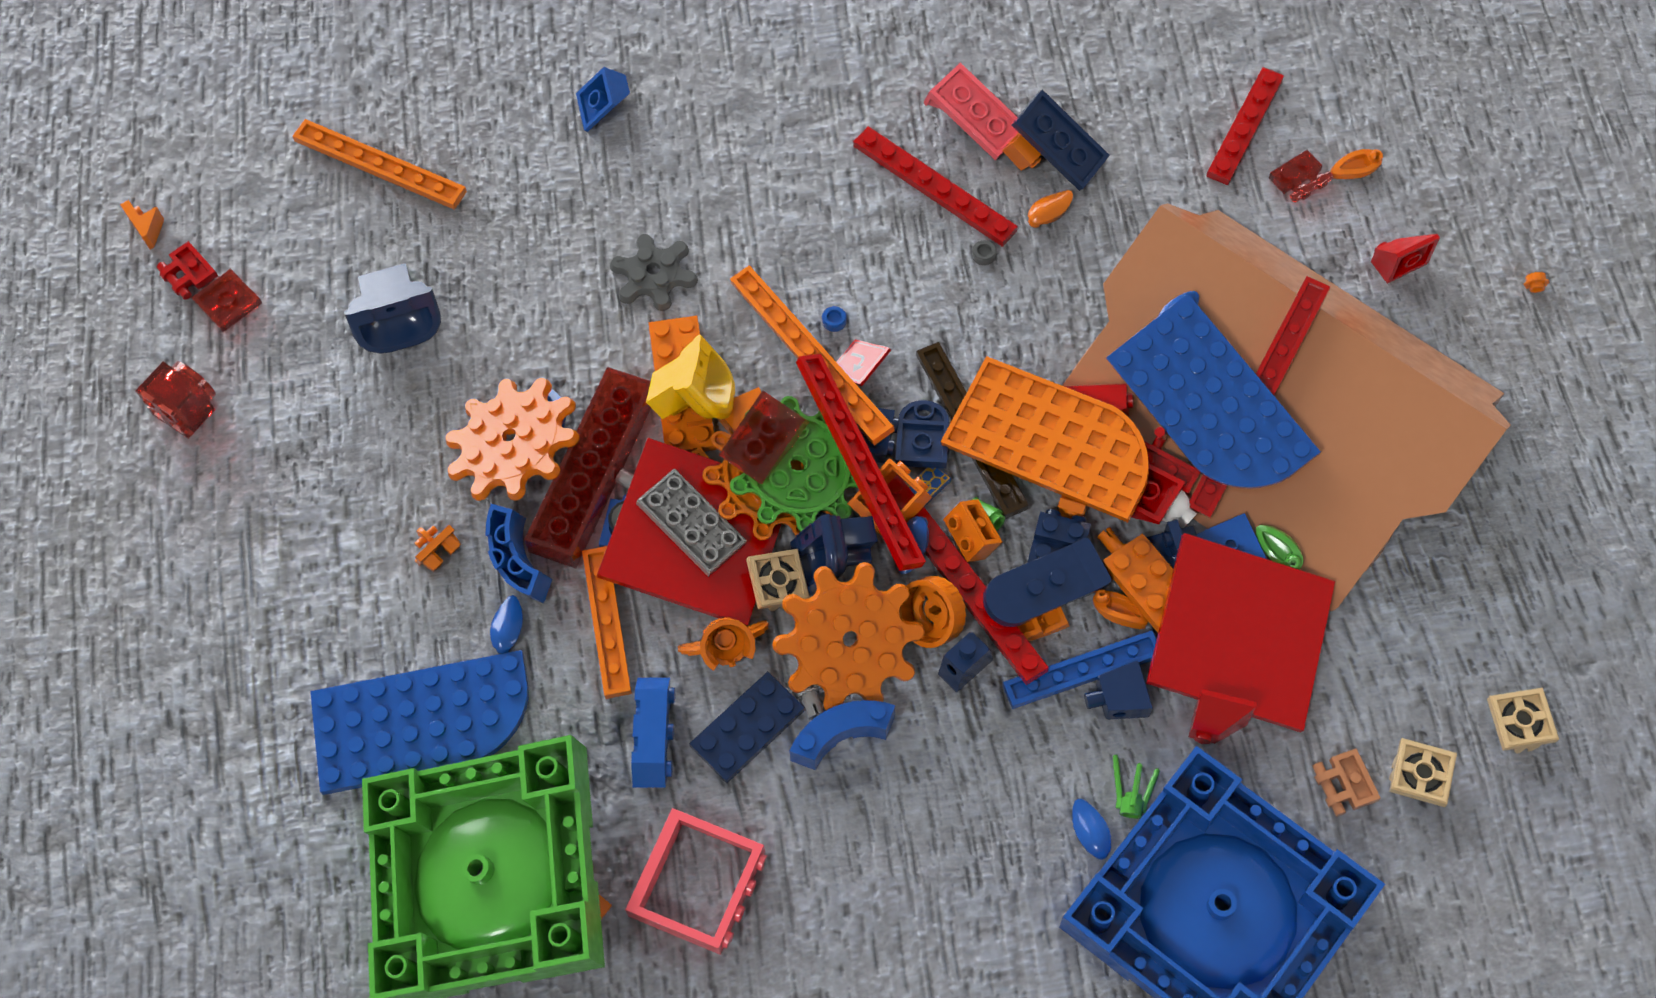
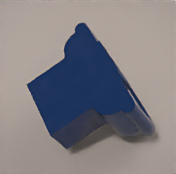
[344,263,441,354]
[790,514,878,596]

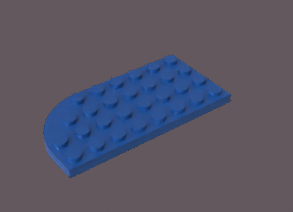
[1106,293,1321,489]
[310,650,529,795]

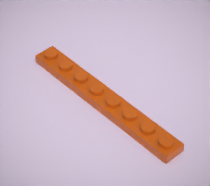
[293,119,467,210]

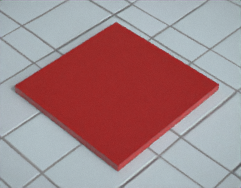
[597,438,781,626]
[1146,533,1335,733]

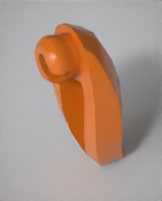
[1329,149,1383,179]
[1028,190,1073,228]
[1093,589,1148,629]

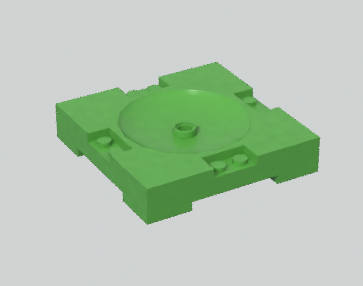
[362,735,605,998]

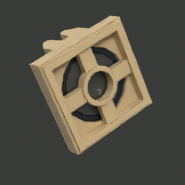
[746,549,810,611]
[1487,688,1559,754]
[1389,738,1457,807]

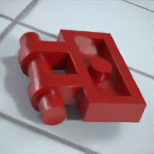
[156,241,218,300]

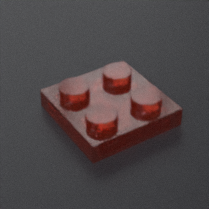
[191,268,262,332]

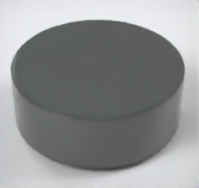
[972,240,997,265]

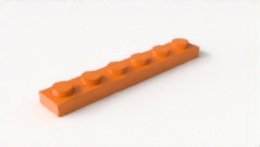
[582,546,632,699]

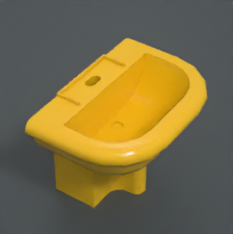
[646,335,735,420]

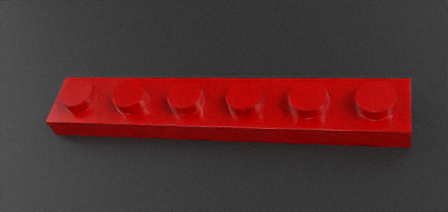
[1206,67,1284,185]

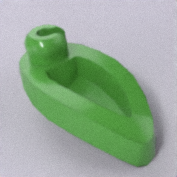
[1256,525,1303,569]

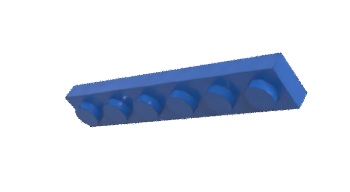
[1002,630,1157,709]

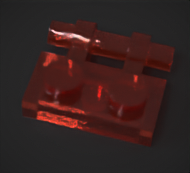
[1269,150,1333,203]

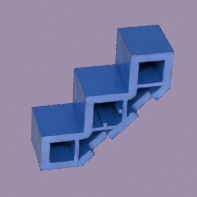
[631,678,676,788]

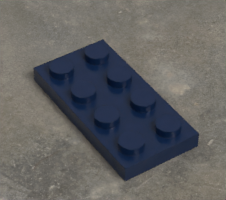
[1011,89,1110,191]
[689,671,805,783]

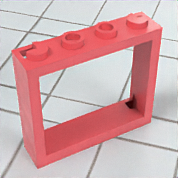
[625,808,767,955]

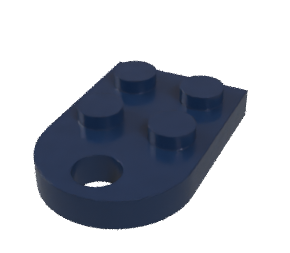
[895,400,949,469]

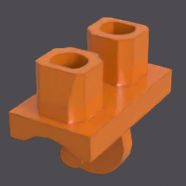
[414,525,461,572]

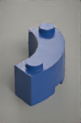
[485,504,553,604]
[789,700,895,770]

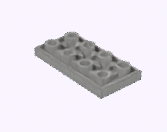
[636,468,747,577]

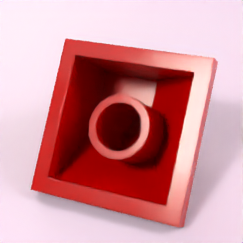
[1371,234,1440,284]
[1188,689,1257,744]

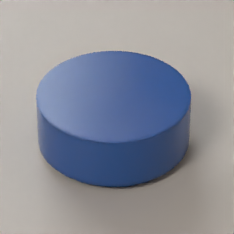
[822,306,847,332]

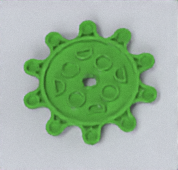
[725,396,858,532]

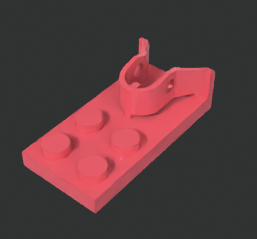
[924,63,1019,160]

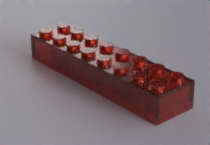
[524,367,651,569]

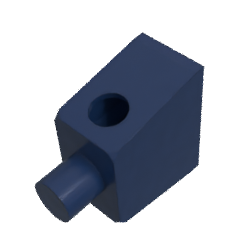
[938,632,993,693]
[1084,660,1153,720]

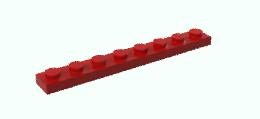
[853,126,1018,247]

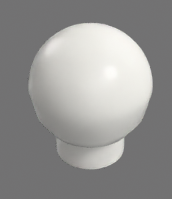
[1163,490,1197,528]

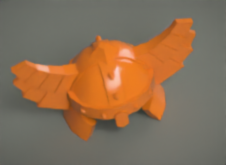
[677,617,769,671]

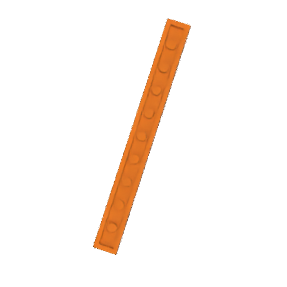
[730,265,895,446]

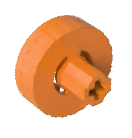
[899,576,966,648]

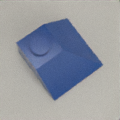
[576,67,630,132]

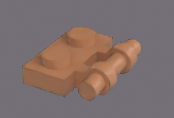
[1312,748,1381,817]

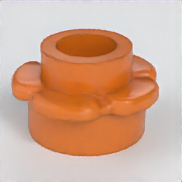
[1524,272,1549,293]

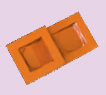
[1017,607,1070,641]

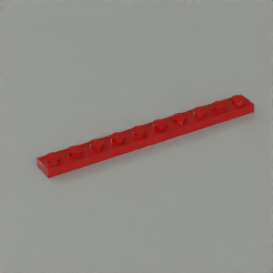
[1189,276,1331,519]
[796,354,926,571]
[888,474,1049,685]

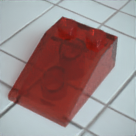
[719,390,809,484]

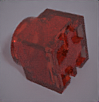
[135,361,216,439]

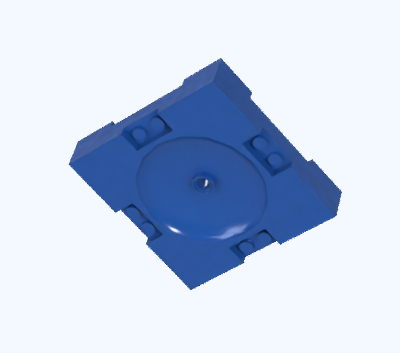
[1059,746,1385,998]

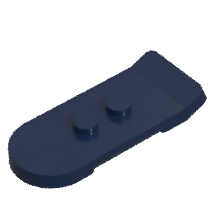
[983,538,1111,627]

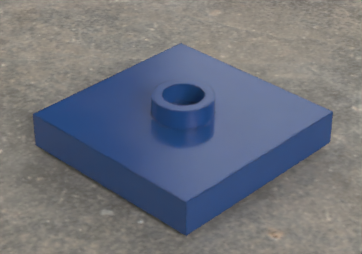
[1197,513,1267,559]

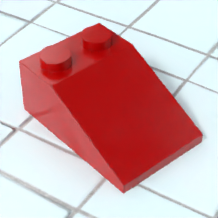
[1131,464,1186,524]

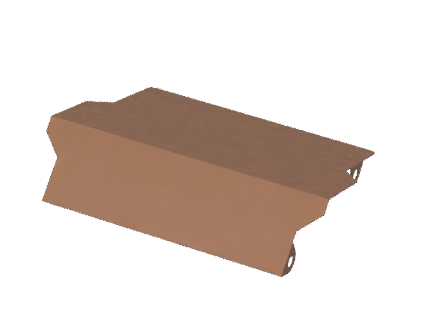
[1062,203,1511,611]

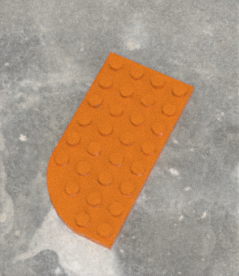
[940,356,1149,523]

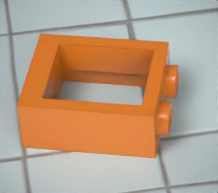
[847,458,932,536]

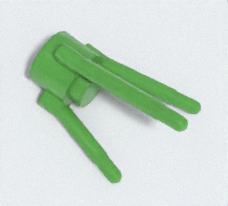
[1113,755,1160,819]

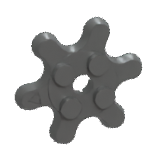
[610,234,698,311]

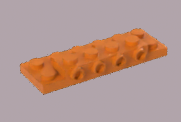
[648,315,717,452]

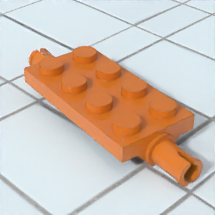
[1097,527,1174,632]

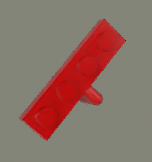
[1144,427,1201,495]

